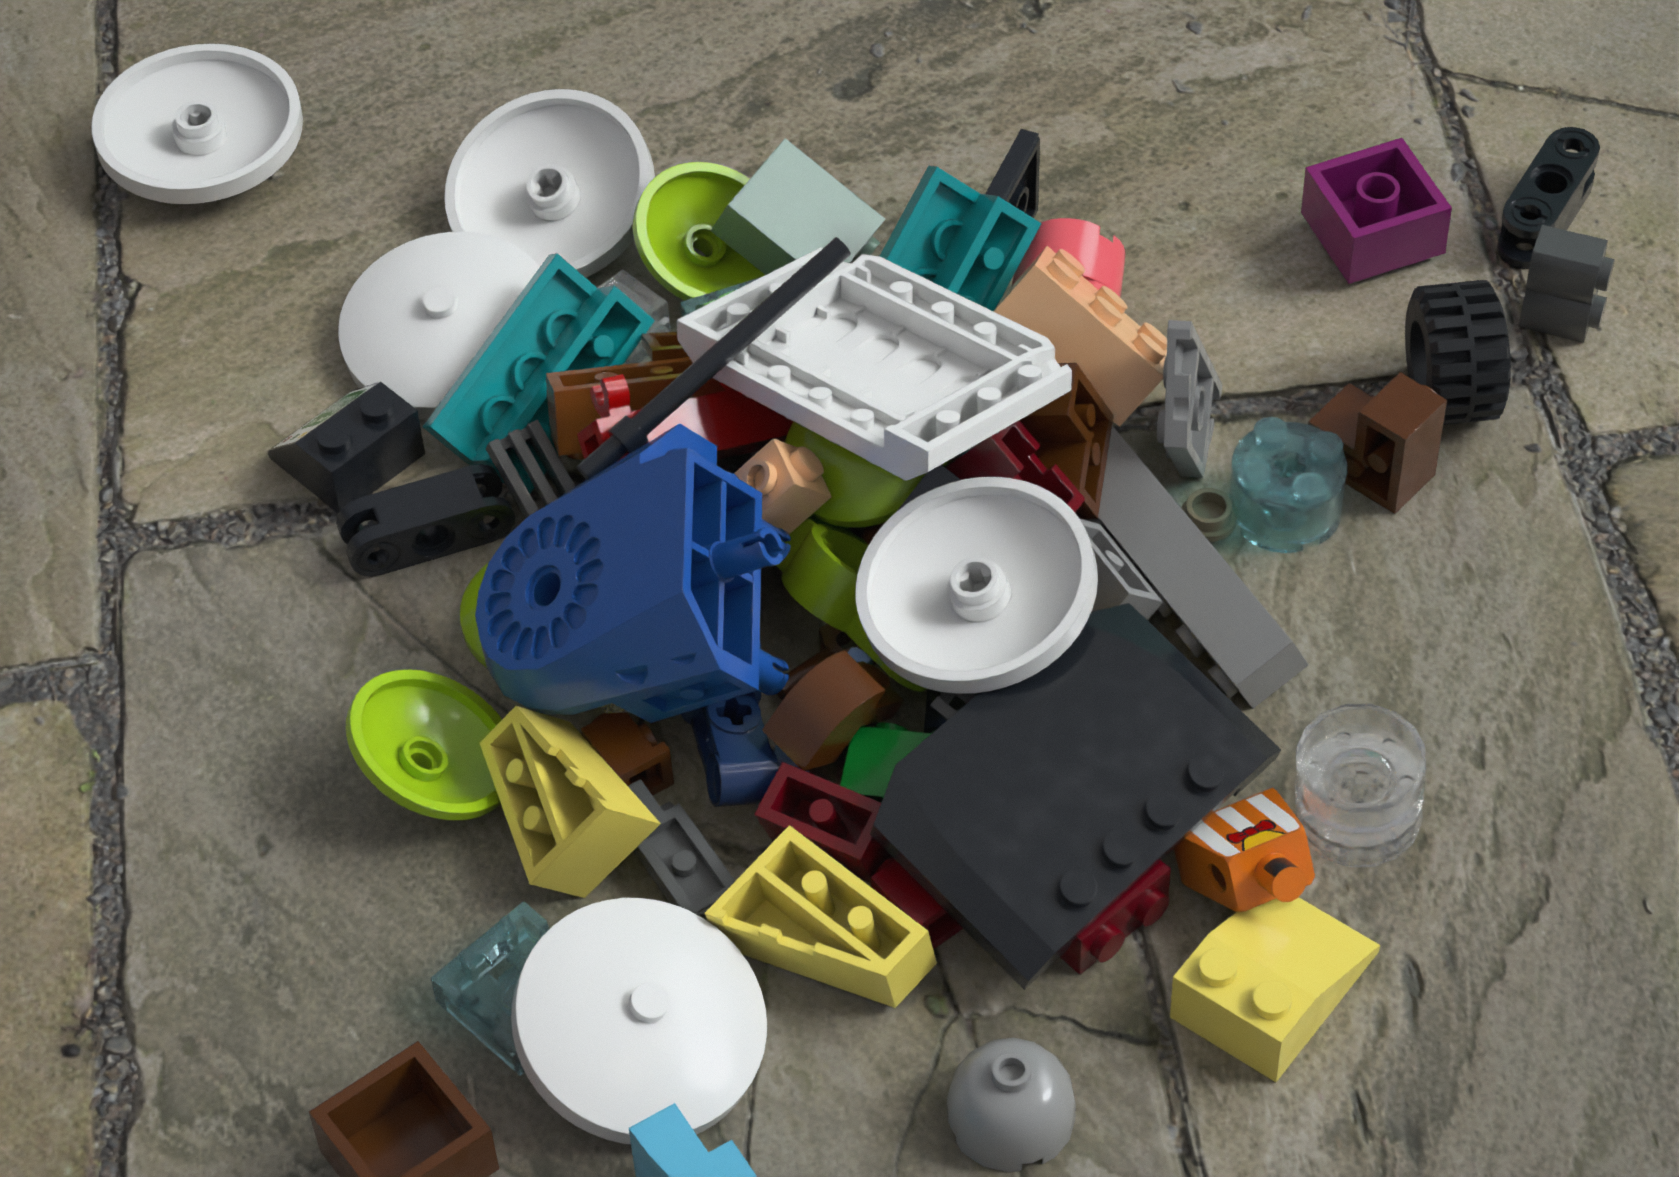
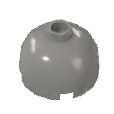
[947,1038,1076,1172]

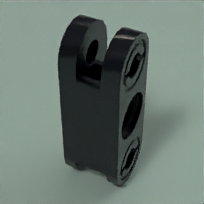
[1497,127,1600,269]
[336,464,516,577]

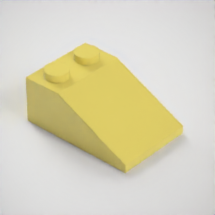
[1170,897,1380,1082]

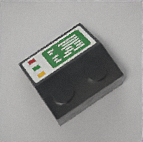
[268,381,425,513]

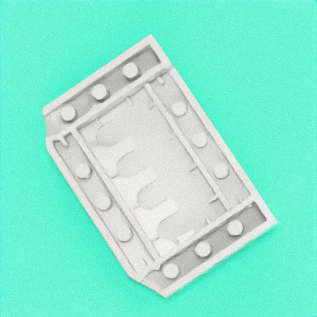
[677,247,1072,481]

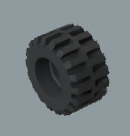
[1405,280,1511,425]

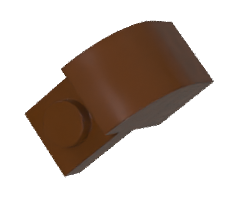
[762,650,905,771]

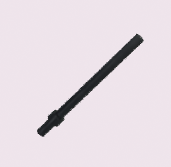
[577,237,851,480]

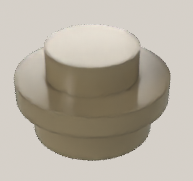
[1181,488,1237,542]

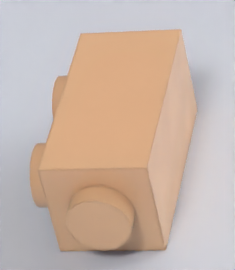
[734,438,832,541]

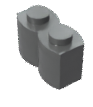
[1519,225,1615,343]

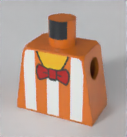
[1174,788,1315,912]

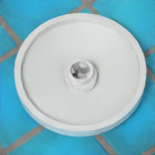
[91,44,303,204]
[445,89,655,278]
[338,232,539,420]
[856,477,1098,694]
[511,898,767,1144]

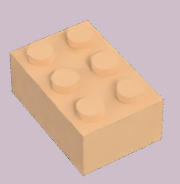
[993,246,1167,427]

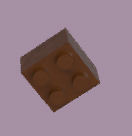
[309,1041,499,1177]

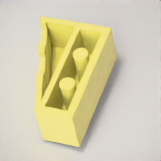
[480,706,661,898]
[705,825,937,1008]

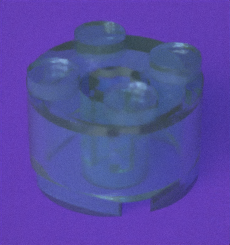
[1229,417,1347,553]

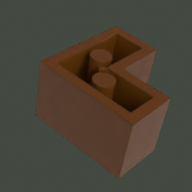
[1019,363,1114,519]
[1304,372,1447,514]

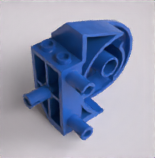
[475,424,791,723]

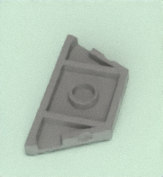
[1157,320,1222,478]

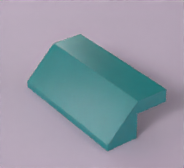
[879,165,1042,311]
[423,253,655,494]

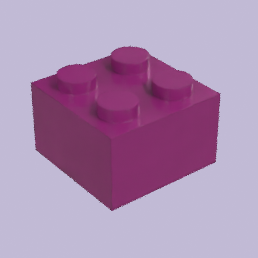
[1301,138,1452,284]

